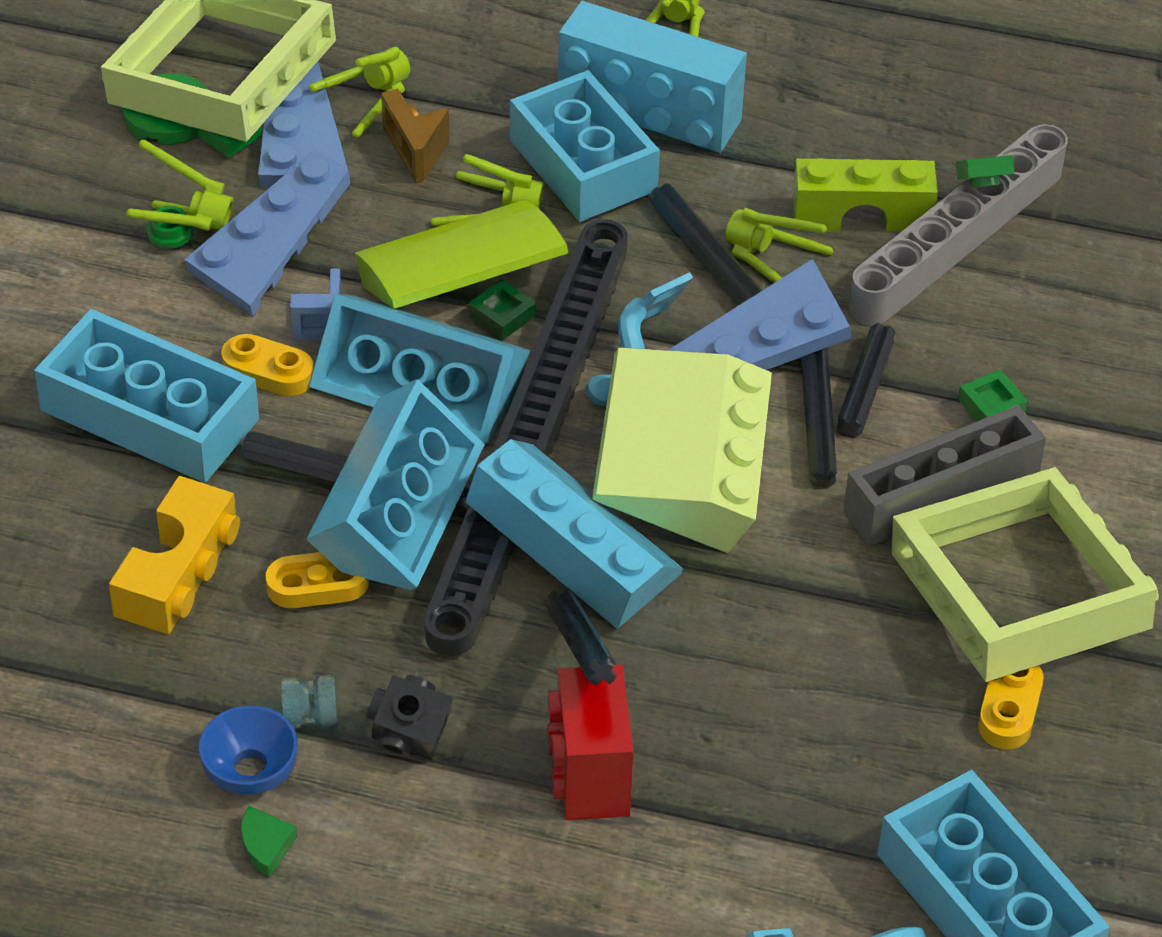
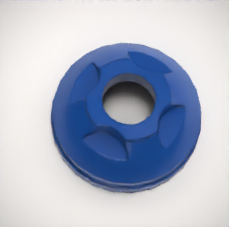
[199,706,298,795]

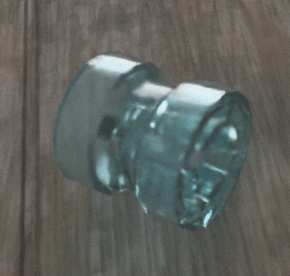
[281,674,337,730]

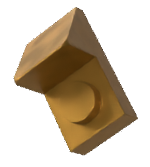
[381,89,449,183]

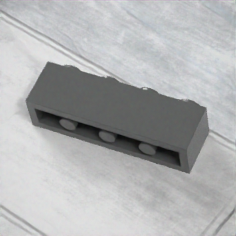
[843,405,1046,546]

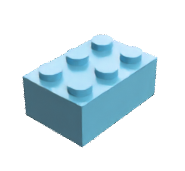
[510,70,660,222]

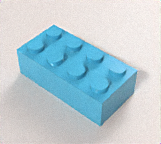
[558,1,747,153]
[34,309,259,483]
[877,770,1110,937]

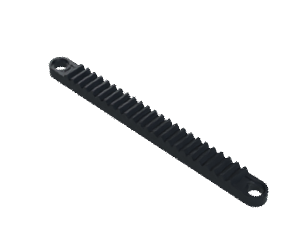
[424,219,628,656]

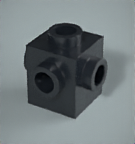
[366,675,453,760]

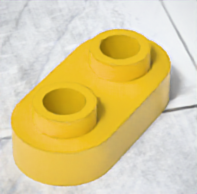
[222,334,314,396]
[266,552,369,608]
[978,665,1044,750]

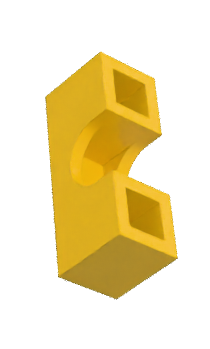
[109,476,240,635]

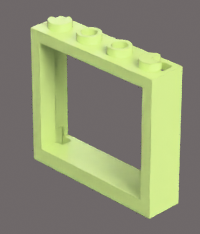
[101,0,336,142]
[892,467,1159,682]

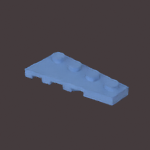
[258,62,351,190]
[184,149,351,317]
[667,259,851,370]

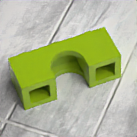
[792,158,938,232]

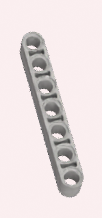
[849,124,1068,326]

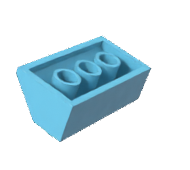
[309,294,530,443]
[306,379,485,590]
[466,439,683,629]

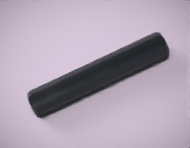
[837,323,895,437]

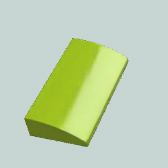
[355,199,568,309]

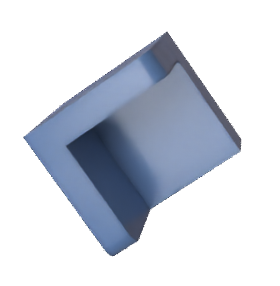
[290,268,341,341]

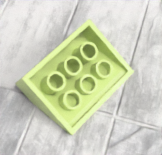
[592,348,772,553]

